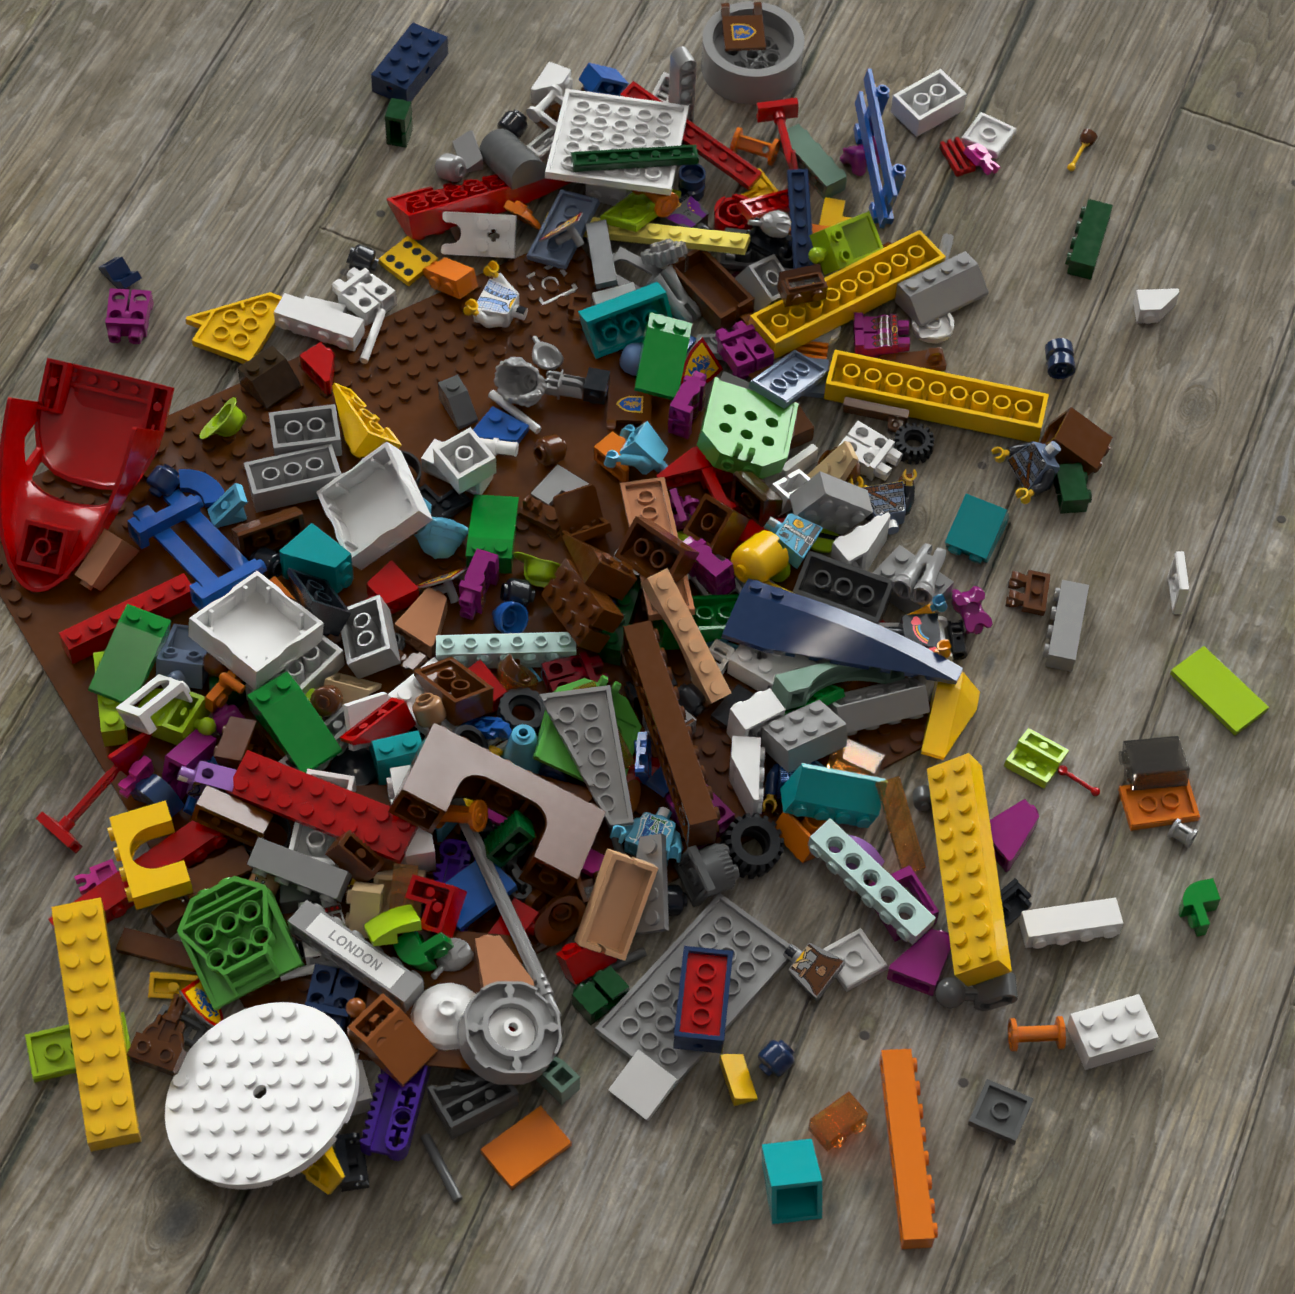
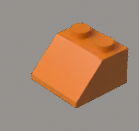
[775,812,826,863]

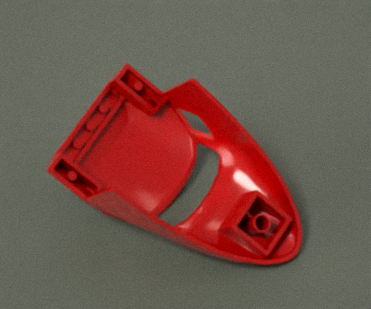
[0,358,174,592]

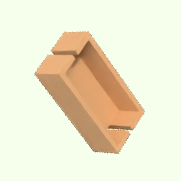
[574,848,658,961]

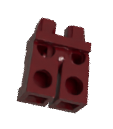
[541,652,610,693]

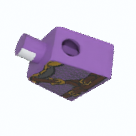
[177,761,237,800]

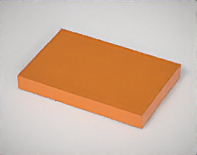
[1118,776,1200,831]
[480,1105,572,1190]

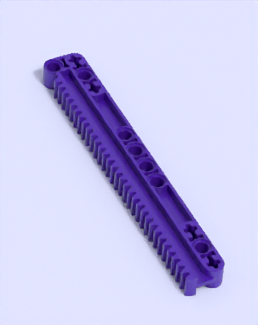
[360,839,475,1161]

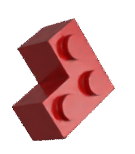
[405,874,467,938]

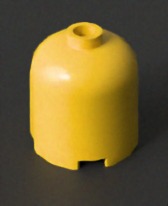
[731,530,789,584]

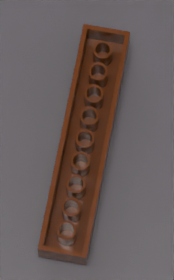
[622,620,721,848]

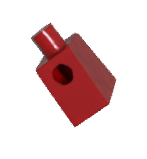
[363,560,419,614]

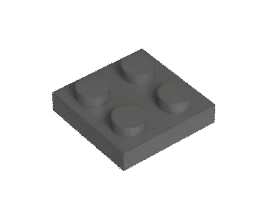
[968,1079,1034,1145]

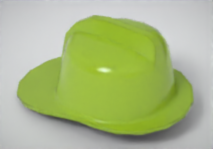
[200,397,247,439]
[513,552,561,588]

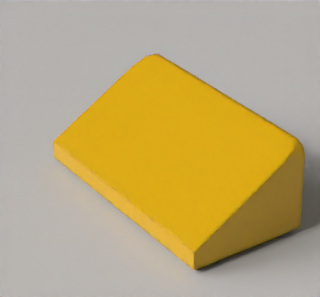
[148,971,199,999]
[719,1054,758,1106]

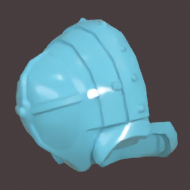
[414,498,468,559]

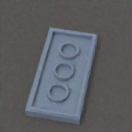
[527,190,600,270]
[748,350,829,409]

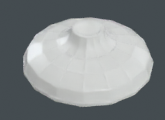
[411,983,476,1050]

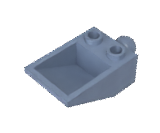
[156,624,208,689]

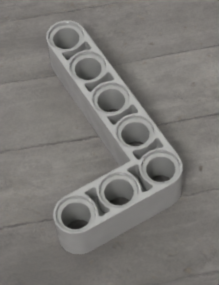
[668,46,697,123]

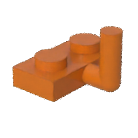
[205,670,246,713]

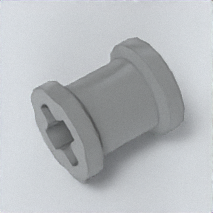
[1167,818,1199,849]

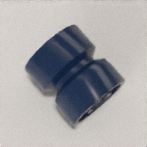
[678,164,706,201]
[1045,338,1076,379]

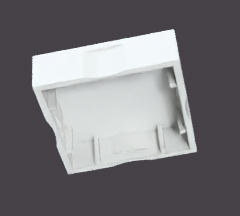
[316,442,433,570]
[188,571,324,690]

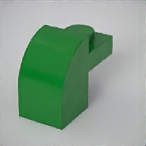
[1179,878,1221,937]
[393,931,454,972]

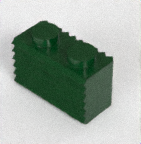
[484,810,536,868]

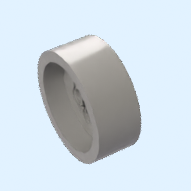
[701,1,804,105]

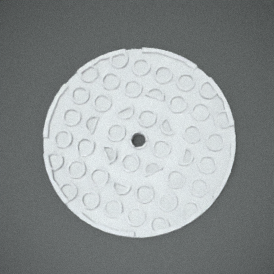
[165,1002,359,1189]

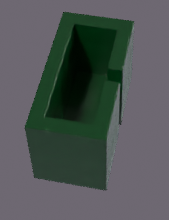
[385,98,413,148]
[1053,463,1092,514]
[572,966,629,1025]

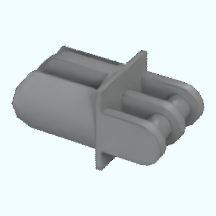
[545,369,586,400]

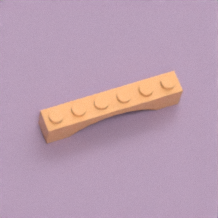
[641,568,731,706]

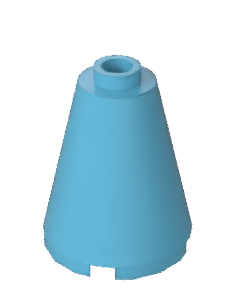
[501,724,543,774]

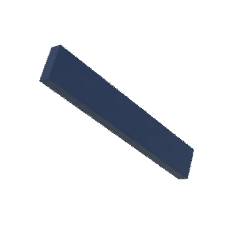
[787,169,815,282]

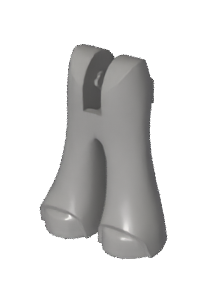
[643,265,701,323]
[891,543,946,605]

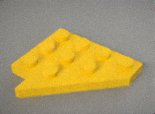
[185,292,282,364]

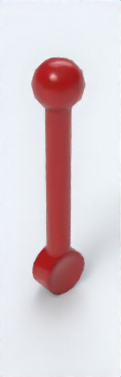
[1058,765,1100,796]

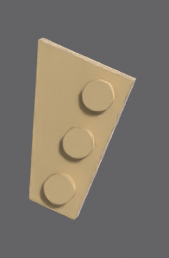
[807,441,859,481]

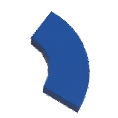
[179,469,225,508]

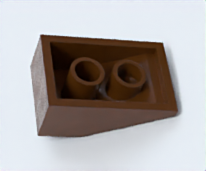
[413,656,494,726]

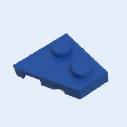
[473,406,529,444]
[634,732,652,784]

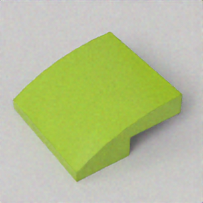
[1004,728,1069,789]
[364,904,422,947]

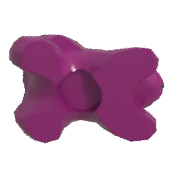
[840,136,880,176]
[951,586,993,635]

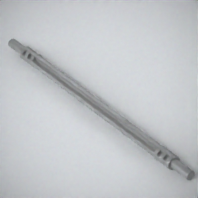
[450,798,561,1019]

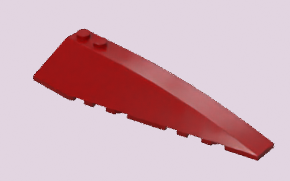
[386,174,571,240]

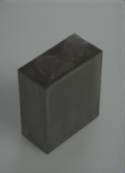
[1119,736,1190,791]

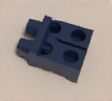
[305,963,363,1030]

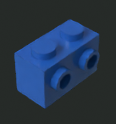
[578,63,629,96]

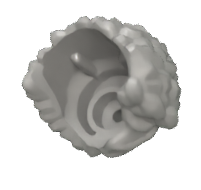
[494,357,547,407]

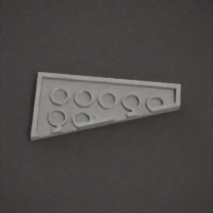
[539,685,634,828]

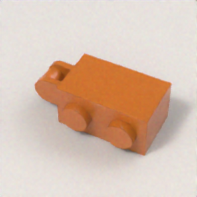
[423,257,478,299]

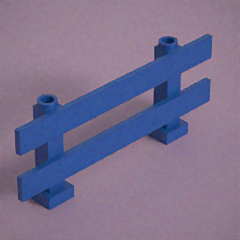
[853,68,906,229]
[127,489,267,610]

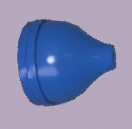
[492,601,528,634]

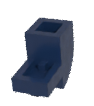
[130,773,185,818]

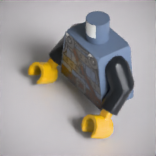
[991,441,1061,504]
[848,469,917,534]

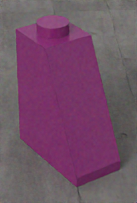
[162,729,217,801]
[990,799,1039,872]
[887,929,951,997]

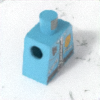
[764,513,823,569]

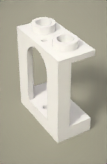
[116,674,193,735]

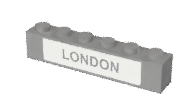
[288,900,424,1013]

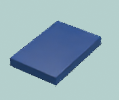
[446,860,517,931]

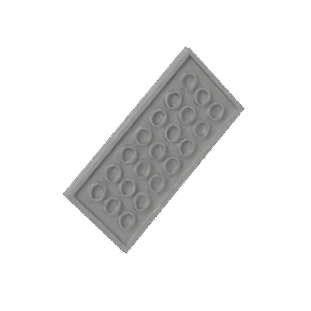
[595,893,790,1091]

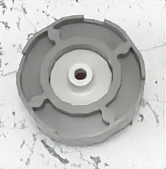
[458,981,562,1085]

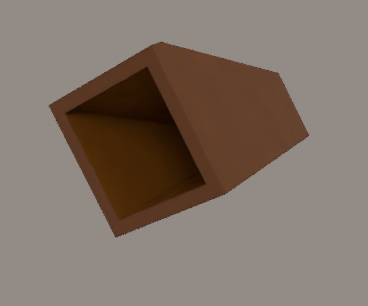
[1039,407,1113,476]

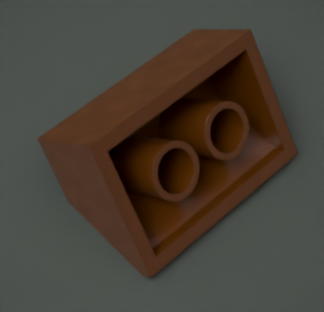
[231,506,305,560]
[614,516,699,583]

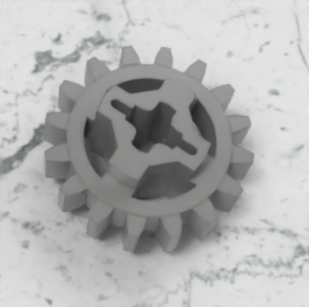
[640,239,688,267]

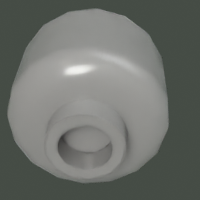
[435,153,466,183]

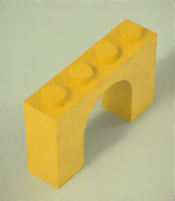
[107,800,194,910]

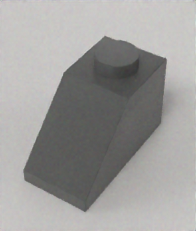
[438,375,478,430]

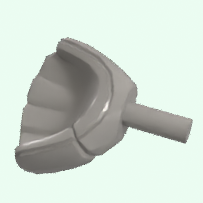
[748,210,791,238]
[532,336,564,370]
[431,938,474,979]

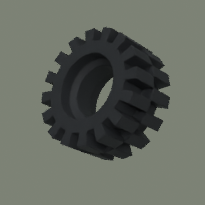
[894,422,934,465]

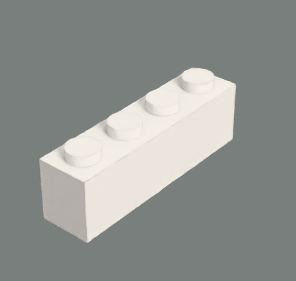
[274,293,365,351]
[1019,898,1123,949]

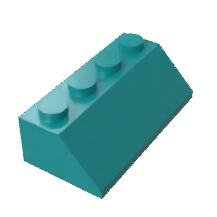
[578,282,673,359]
[780,763,887,828]

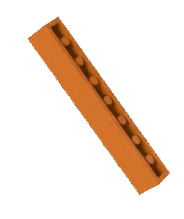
[879,1049,938,1249]

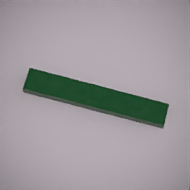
[570,145,699,172]

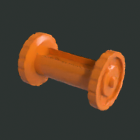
[730,127,780,166]
[631,190,679,218]
[436,800,488,832]
[1008,1016,1066,1052]

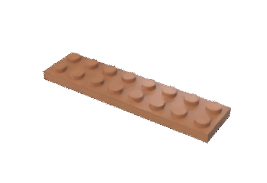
[620,477,695,621]

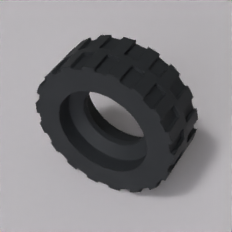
[496,687,545,737]

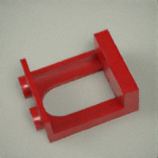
[700,466,748,516]

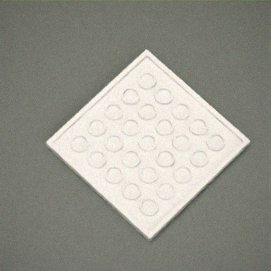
[545,89,689,196]

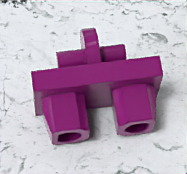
[669,488,700,530]

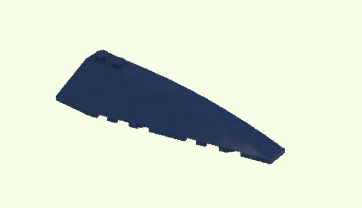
[722,578,963,685]

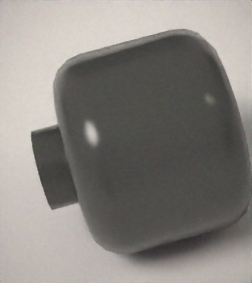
[913,785,932,811]

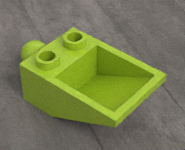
[808,211,883,275]
[128,689,216,745]

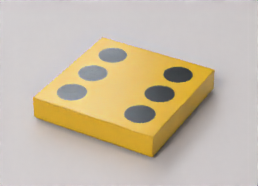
[378,236,438,287]

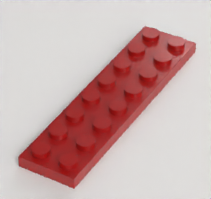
[226,750,418,864]

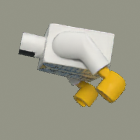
[463,260,528,328]

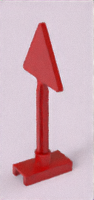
[756,98,799,170]
[35,732,153,854]

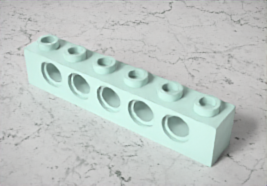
[436,632,576,668]
[808,818,936,945]

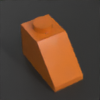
[594,431,629,483]

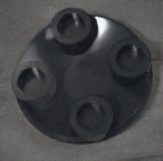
[331,747,376,786]

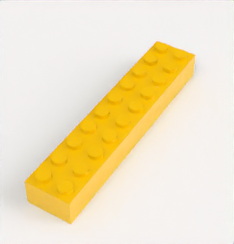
[749,230,946,360]
[824,350,1049,442]
[927,753,1012,987]
[51,898,142,1152]

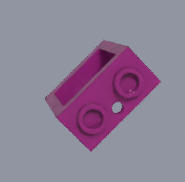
[868,865,939,942]

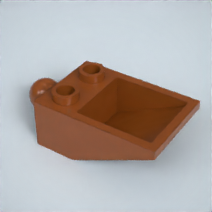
[346,993,438,1087]

